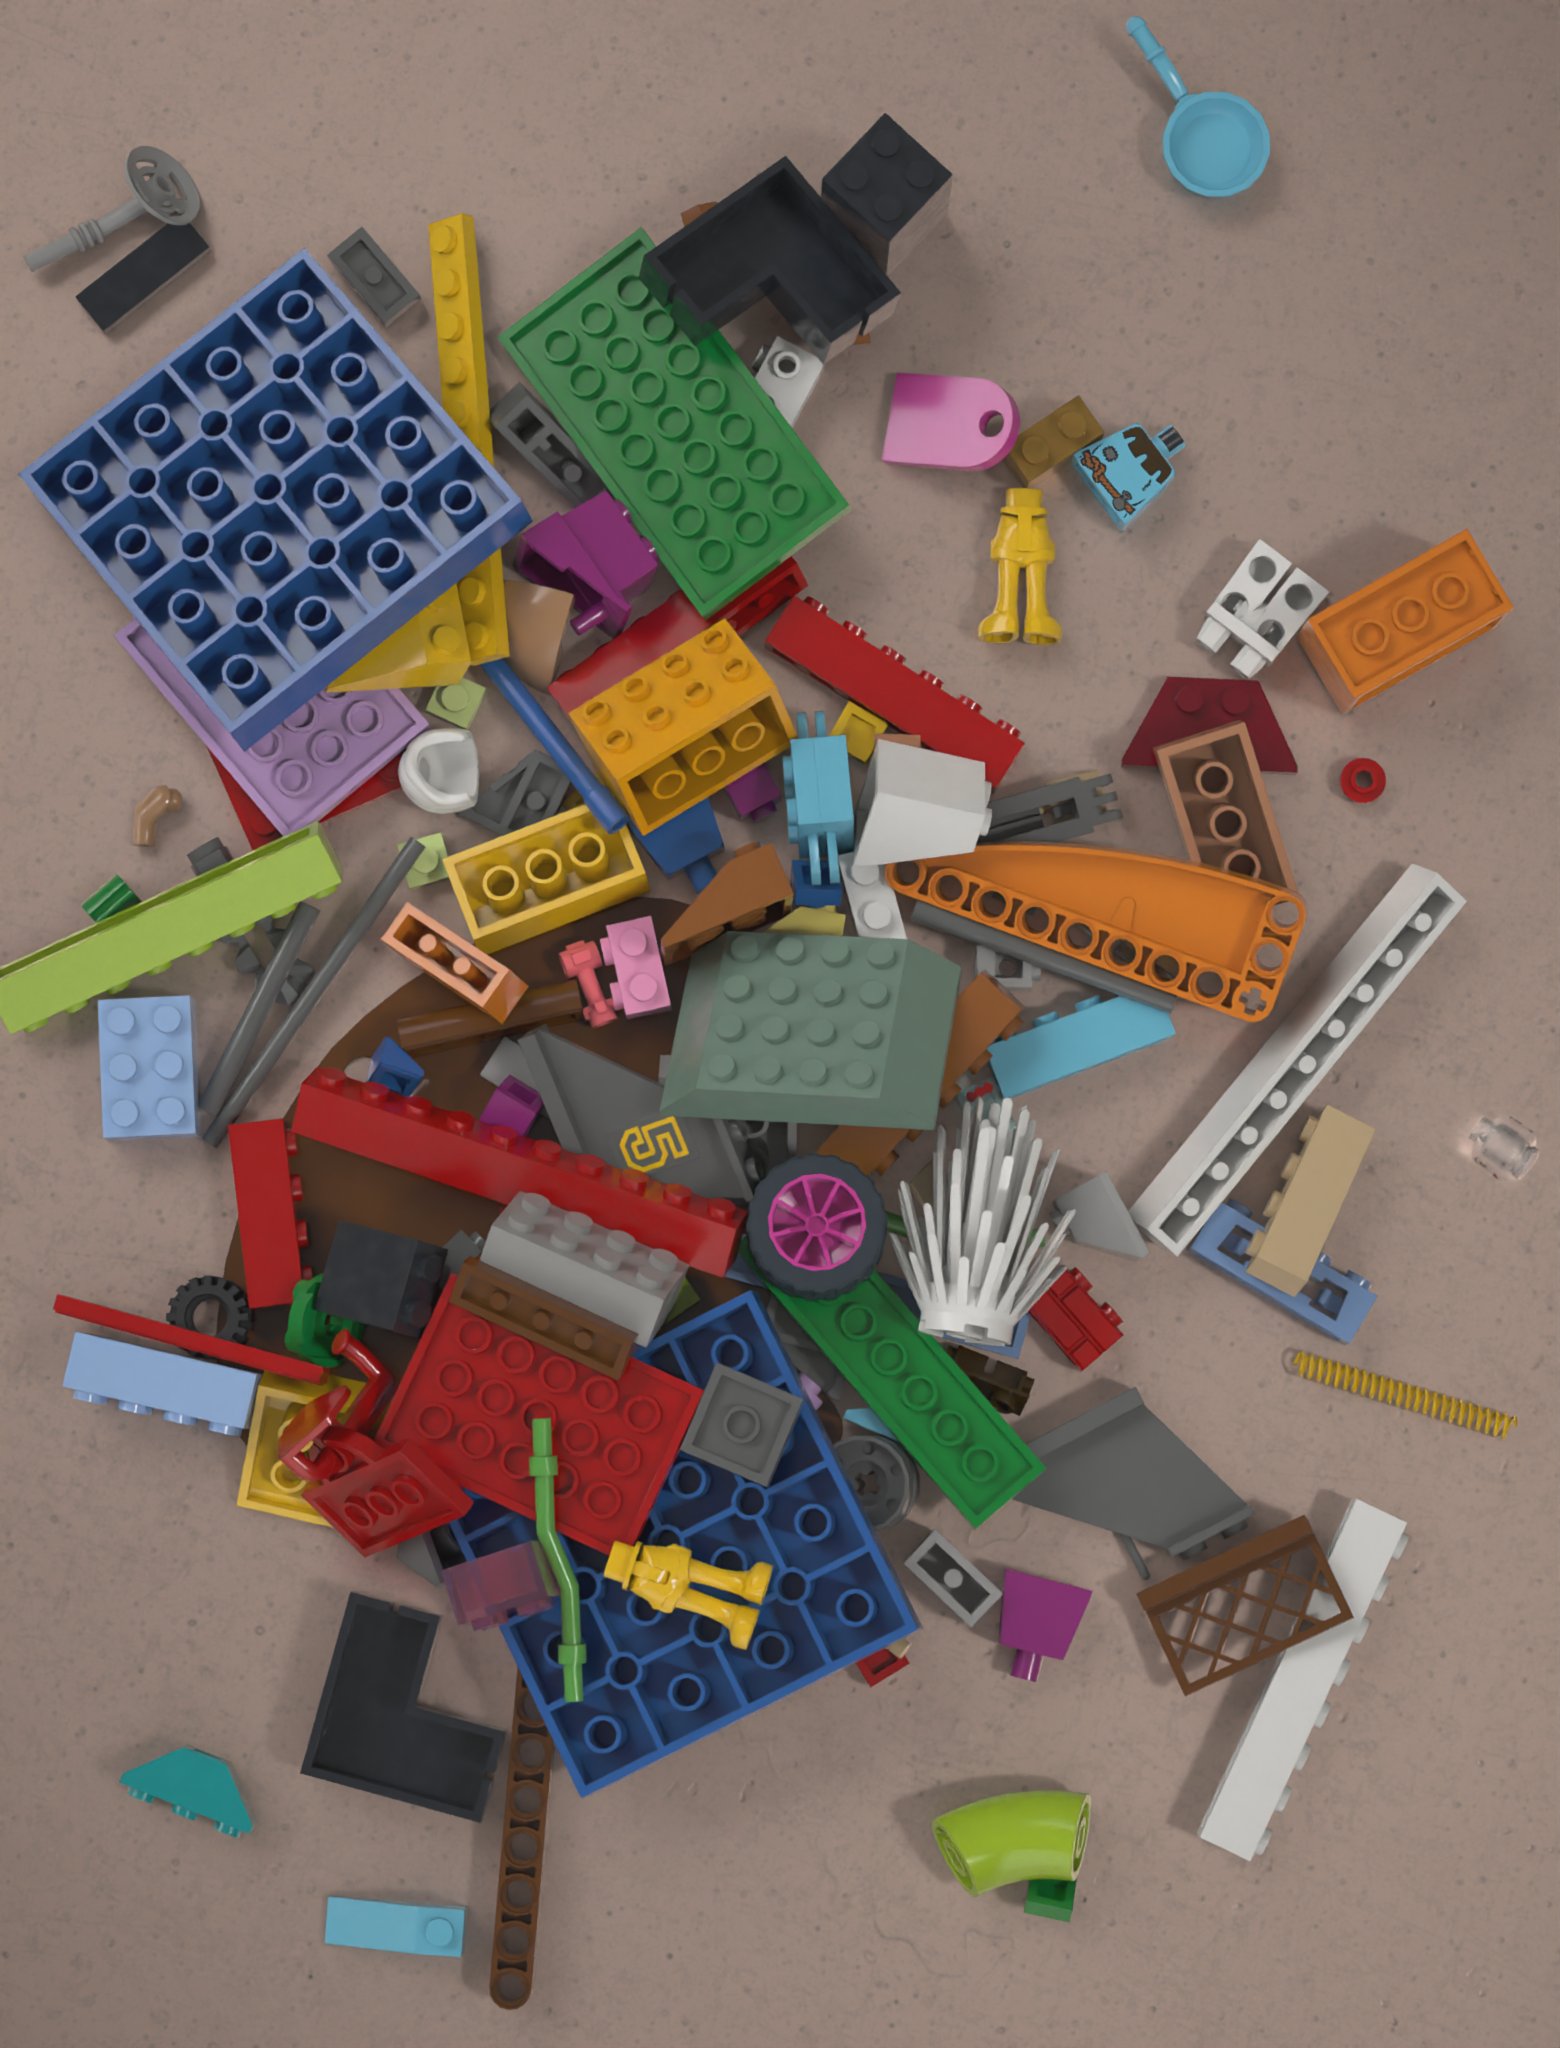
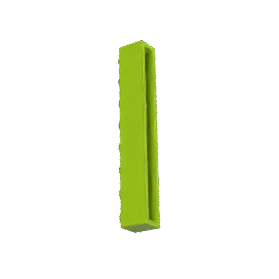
[0,821,343,1035]

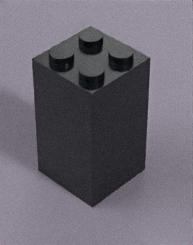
[821,113,953,277]

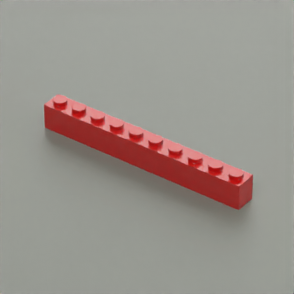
[291,1067,748,1278]

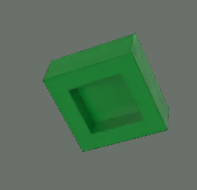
[1024,1878,1077,1922]

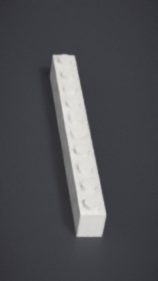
[1128,863,1467,1257]

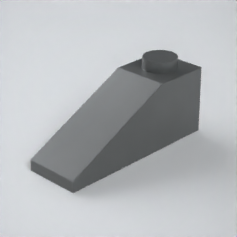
[490,381,613,508]

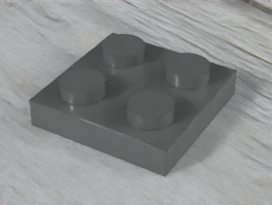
[680,1362,805,1487]

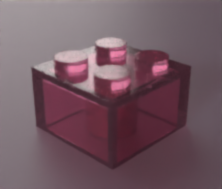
[441,1541,560,1631]

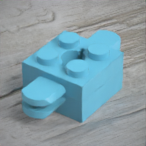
[782,711,854,886]

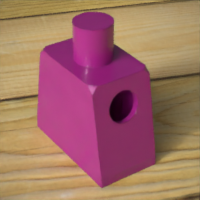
[998,1569,1092,1682]

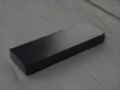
[75,214,211,334]

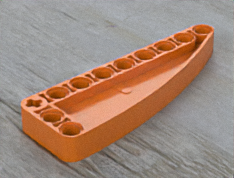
[885,841,1308,1022]

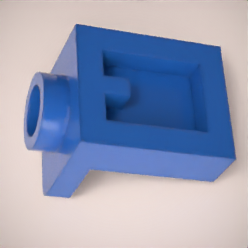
[790,860,842,908]

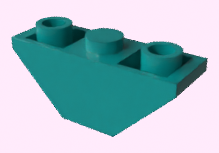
[119,1745,257,1838]

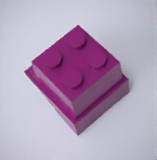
[513,491,658,639]

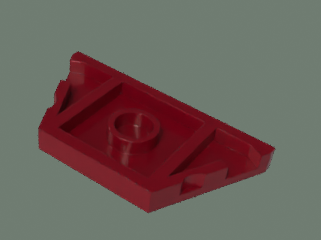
[1121,676,1298,775]

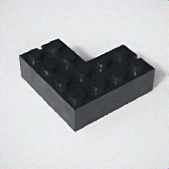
[638,156,901,365]
[300,1591,508,1823]

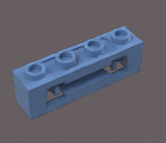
[1187,1198,1377,1345]

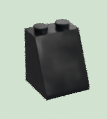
[313,1220,449,1339]

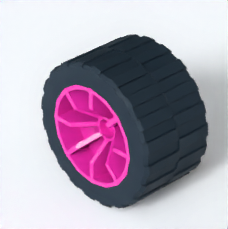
[747,1153,887,1302]

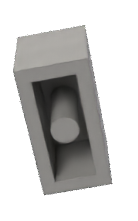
[902,1529,1003,1628]

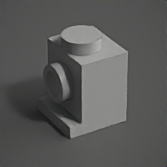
[974,944,1041,992]

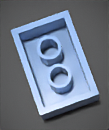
[98,995,201,1142]

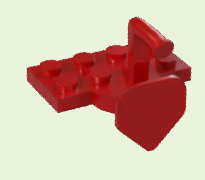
[278,1329,474,1558]

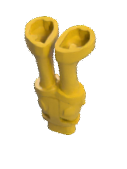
[977,488,1063,646]
[603,1540,773,1650]

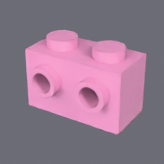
[600,916,672,1020]

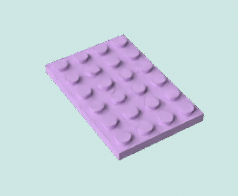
[114,618,431,836]

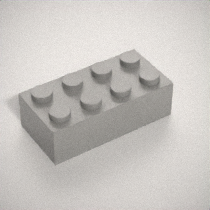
[480,1191,689,1347]

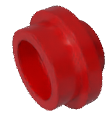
[1340,758,1386,804]

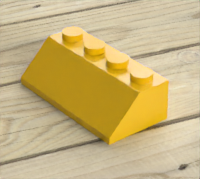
[442,793,651,954]

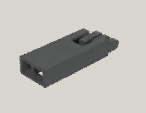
[977,774,1123,842]

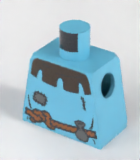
[1071,423,1186,532]

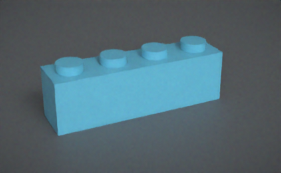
[987,995,1176,1102]

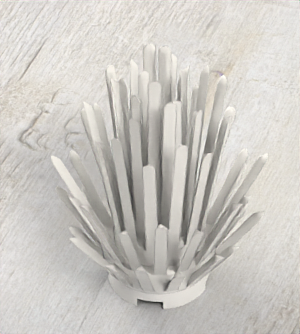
[888,1096,1076,1346]

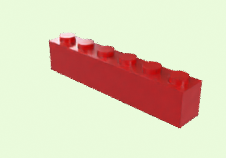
[546,556,809,730]
[764,595,1025,795]

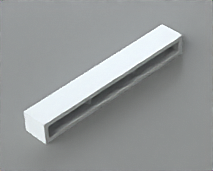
[1196,1499,1409,1861]

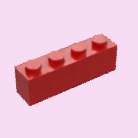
[228,1118,314,1310]

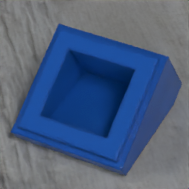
[366,1036,425,1097]

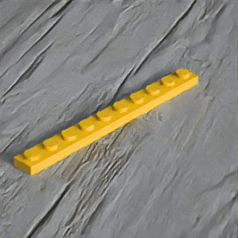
[428,213,510,666]

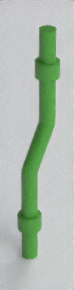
[529,1418,587,1702]

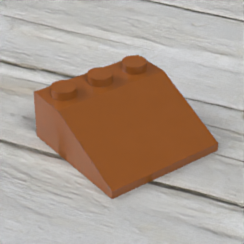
[661,841,794,968]

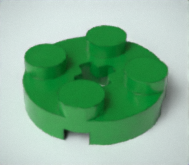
[285,1274,365,1368]

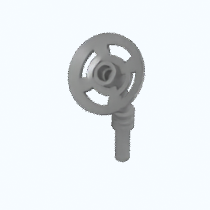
[23,146,200,272]

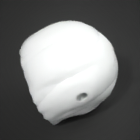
[398,728,480,814]

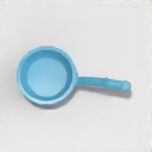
[1126,16,1270,197]

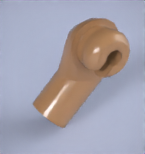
[132,785,182,847]

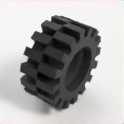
[166,1276,254,1360]

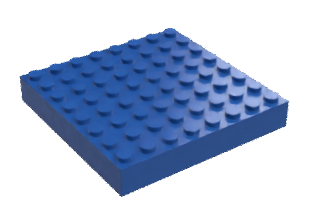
[18,248,533,752]
[449,1290,924,1798]

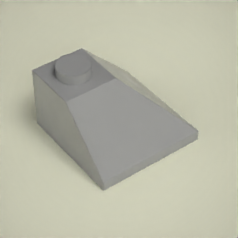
[1049,1171,1150,1262]

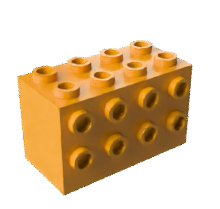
[568,618,799,836]

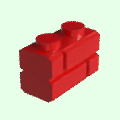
[1028,1265,1124,1372]

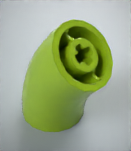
[931,1790,1091,1897]

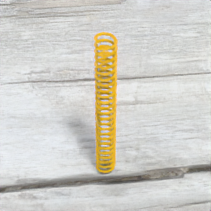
[1293,1350,1518,1440]

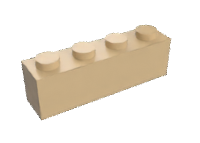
[1245,1104,1376,1297]

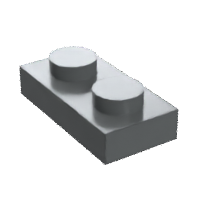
[327,227,421,327]

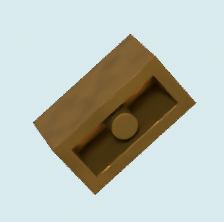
[1003,395,1104,489]

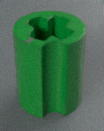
[81,873,142,923]

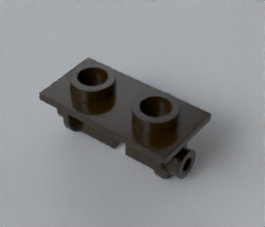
[946,1345,1035,1416]

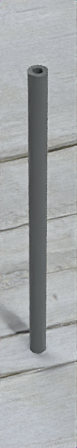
[202,837,426,1148]

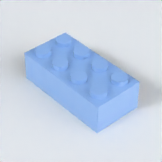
[62,1332,263,1436]

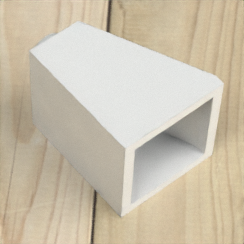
[854,739,992,867]

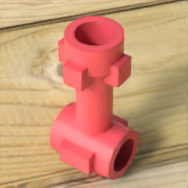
[558,940,618,1029]

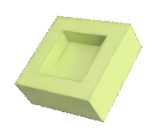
[425,678,487,730]
[397,832,449,890]

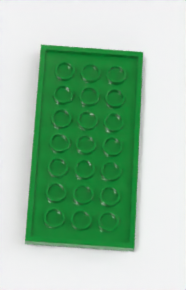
[497,227,852,620]

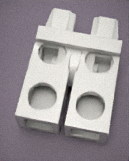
[1196,539,1329,680]

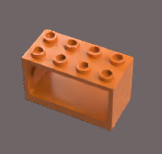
[1297,529,1514,715]

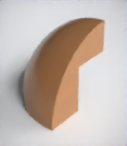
[503,580,575,695]

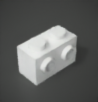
[752,336,825,428]

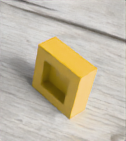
[829,701,889,765]

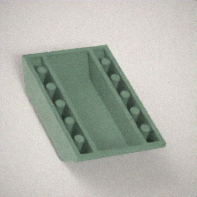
[660,931,962,1130]

